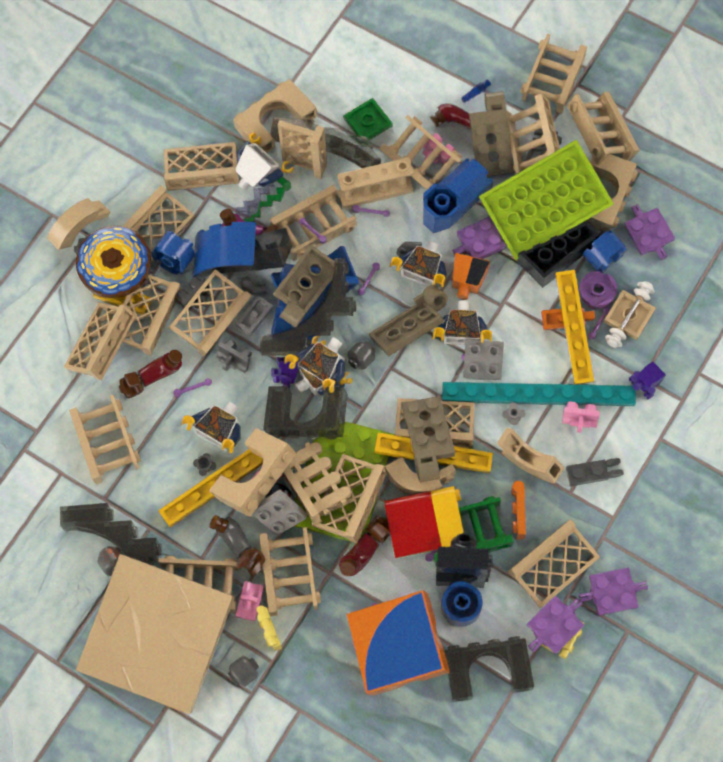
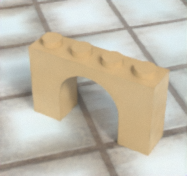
[233,79,317,153]
[583,154,638,232]
[209,428,296,517]

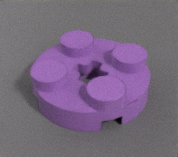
[579,271,617,309]

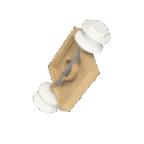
[604,281,656,348]

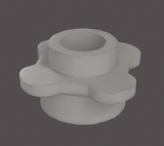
[502,403,526,425]

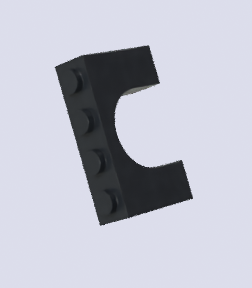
[436,547,492,588]

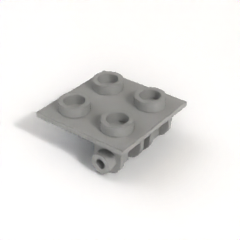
[463,339,504,380]

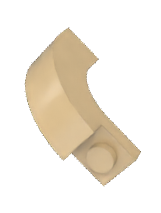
[47,198,110,250]
[497,428,565,484]
[385,457,456,495]

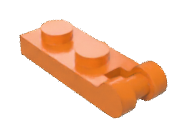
[511,481,526,539]

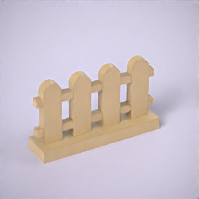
[282,442,351,526]

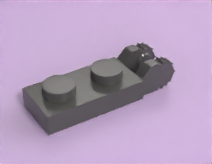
[566,458,624,487]

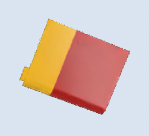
[384,486,464,558]

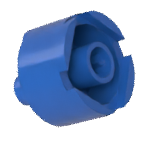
[583,230,627,273]
[151,231,195,275]
[441,581,483,627]

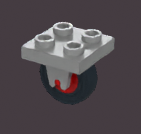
[252,483,307,536]

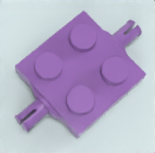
[624,204,675,260]
[452,216,507,259]
[579,568,648,616]
[526,595,584,654]

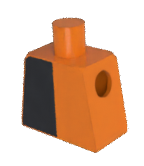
[452,253,490,300]

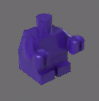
[271,357,298,390]
[629,361,666,400]

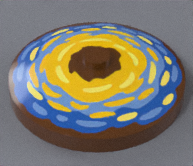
[76,226,152,298]

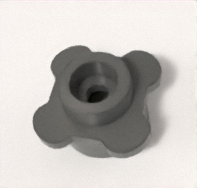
[193,453,216,476]

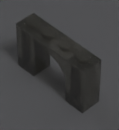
[263,386,348,440]
[444,636,534,703]

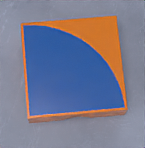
[346,590,450,696]

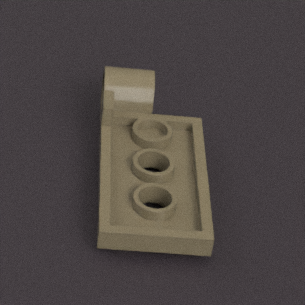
[469,91,514,176]
[273,245,341,328]
[369,285,448,357]
[402,396,455,482]

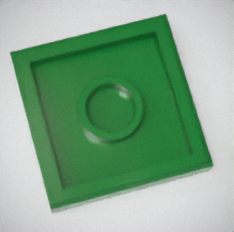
[343,98,393,144]

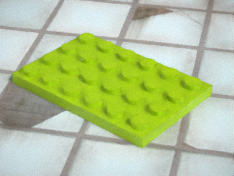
[479,139,614,261]
[293,415,395,543]

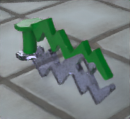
[236,177,291,222]

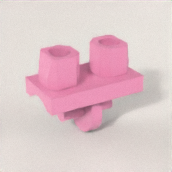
[423,133,455,165]
[562,402,600,433]
[236,581,265,622]

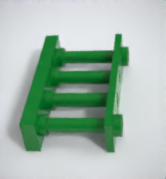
[434,496,514,566]

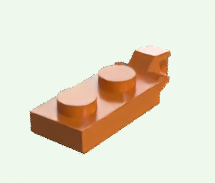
[541,308,595,330]

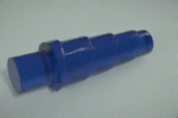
[461,79,491,103]

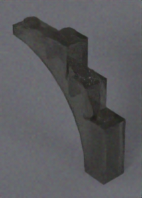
[270,118,381,168]
[260,258,356,356]
[60,503,162,566]

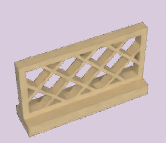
[278,120,327,179]
[164,142,239,191]
[123,185,195,262]
[169,269,252,357]
[122,274,181,356]
[64,303,136,381]
[395,398,474,449]
[312,454,387,543]
[507,519,600,608]

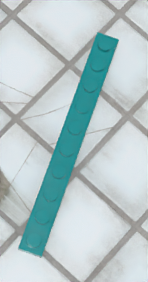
[442,382,636,406]

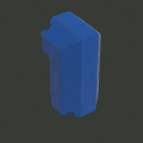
[423,158,493,233]

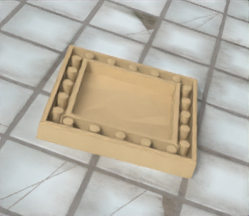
[76,554,235,714]

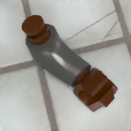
[210,515,265,577]

